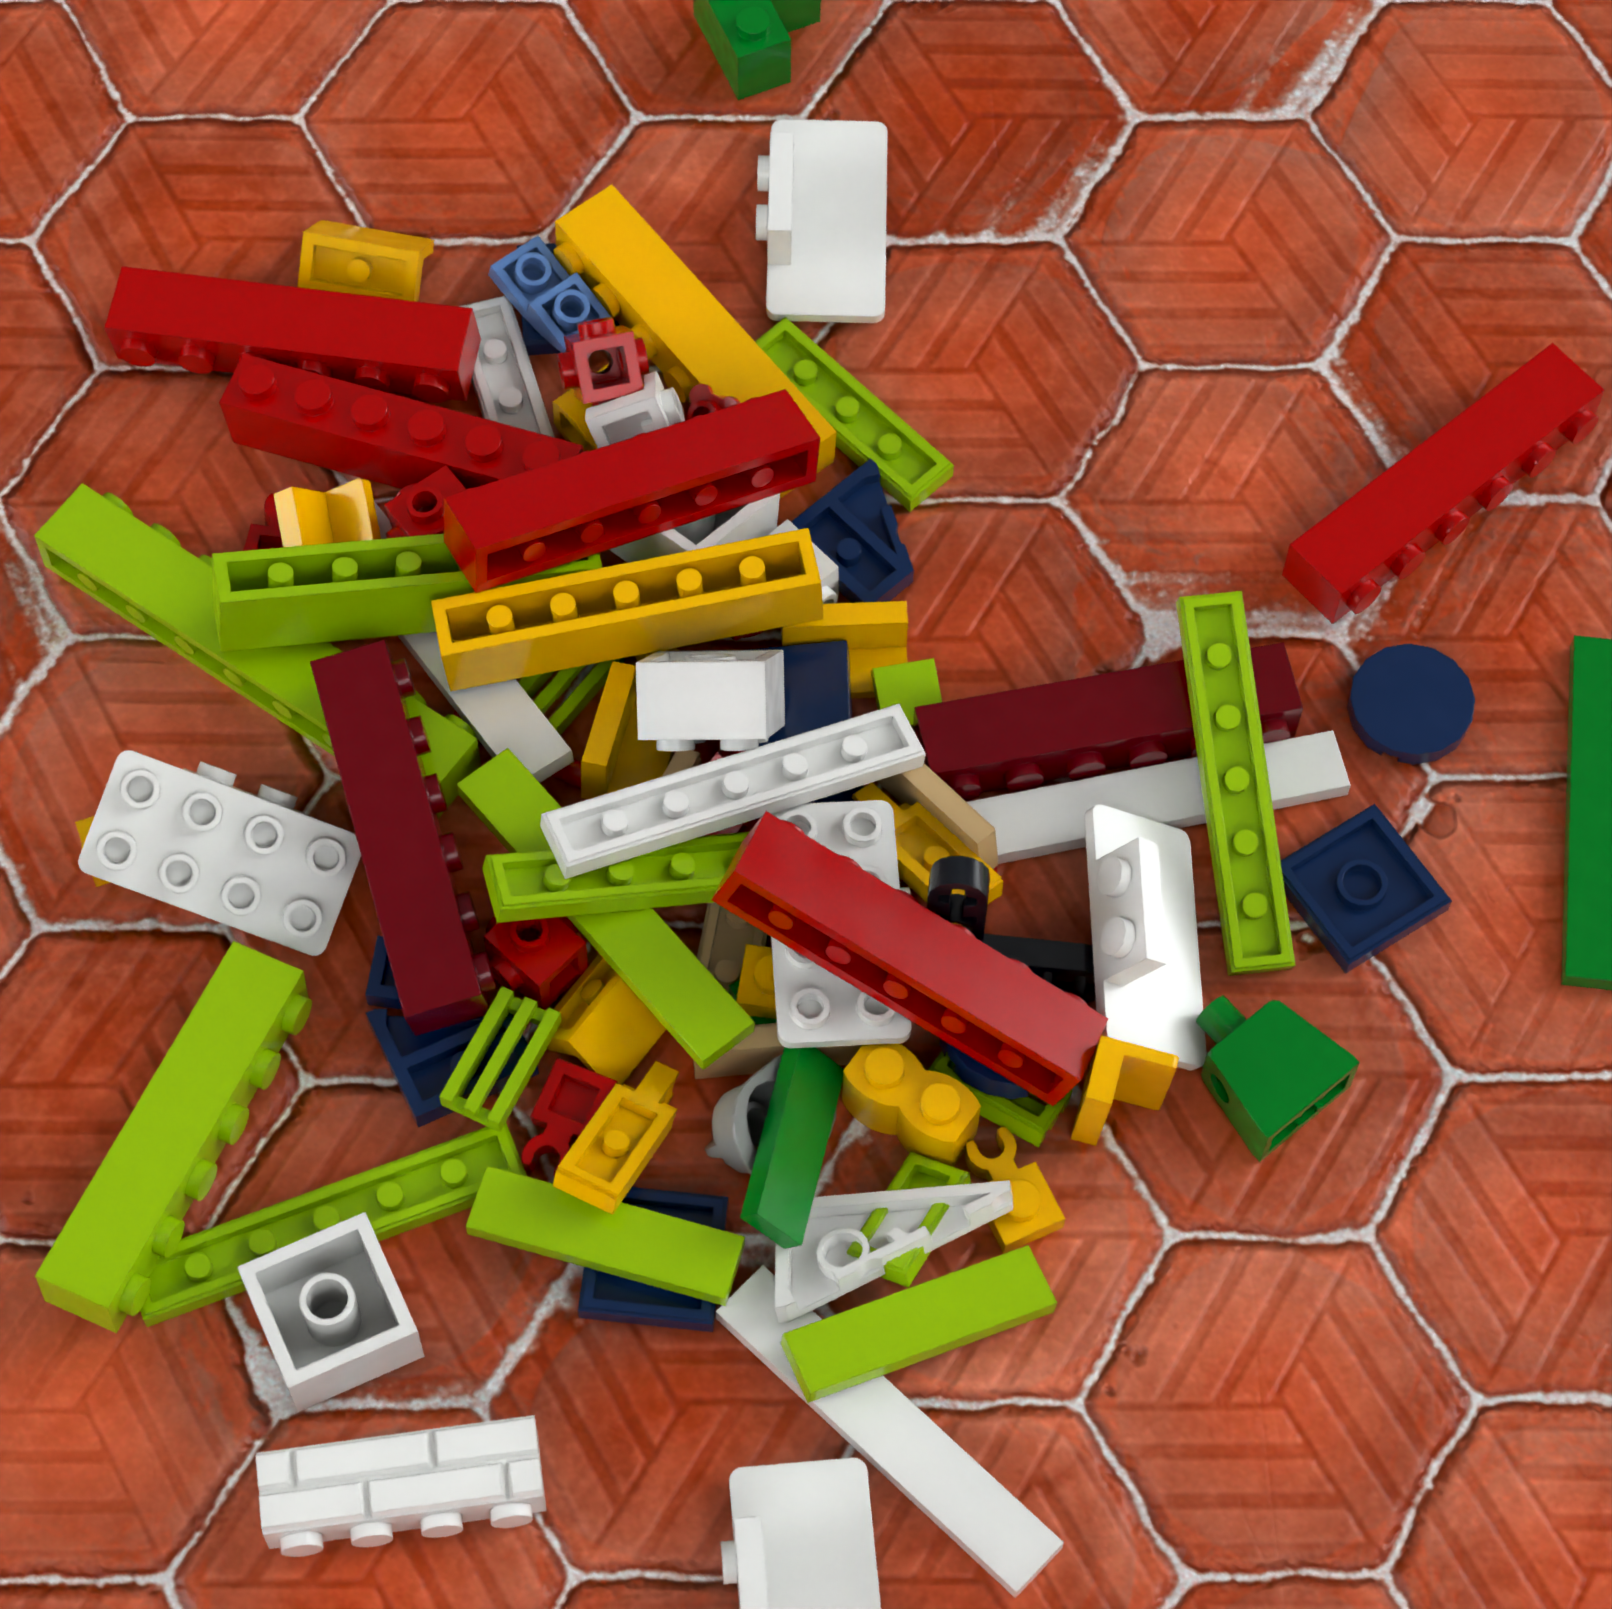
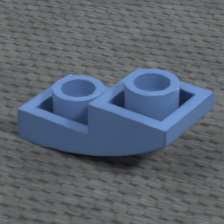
[488,235,611,353]

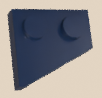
[791,458,914,603]
[366,1009,539,1128]

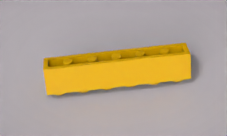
[553,184,837,499]
[431,528,823,692]

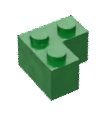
[693,0,821,100]

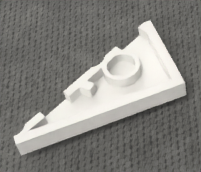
[775,1180,1013,1323]

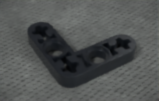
[927,856,1096,1003]

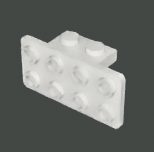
[756,119,887,323]
[78,750,361,956]
[771,800,912,1048]
[1084,804,1207,1071]
[721,1458,881,1609]

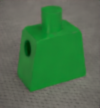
[1196,995,1360,1162]

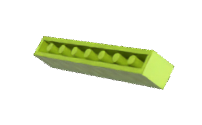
[34,483,481,819]

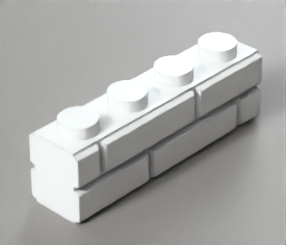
[256,1415,546,1557]

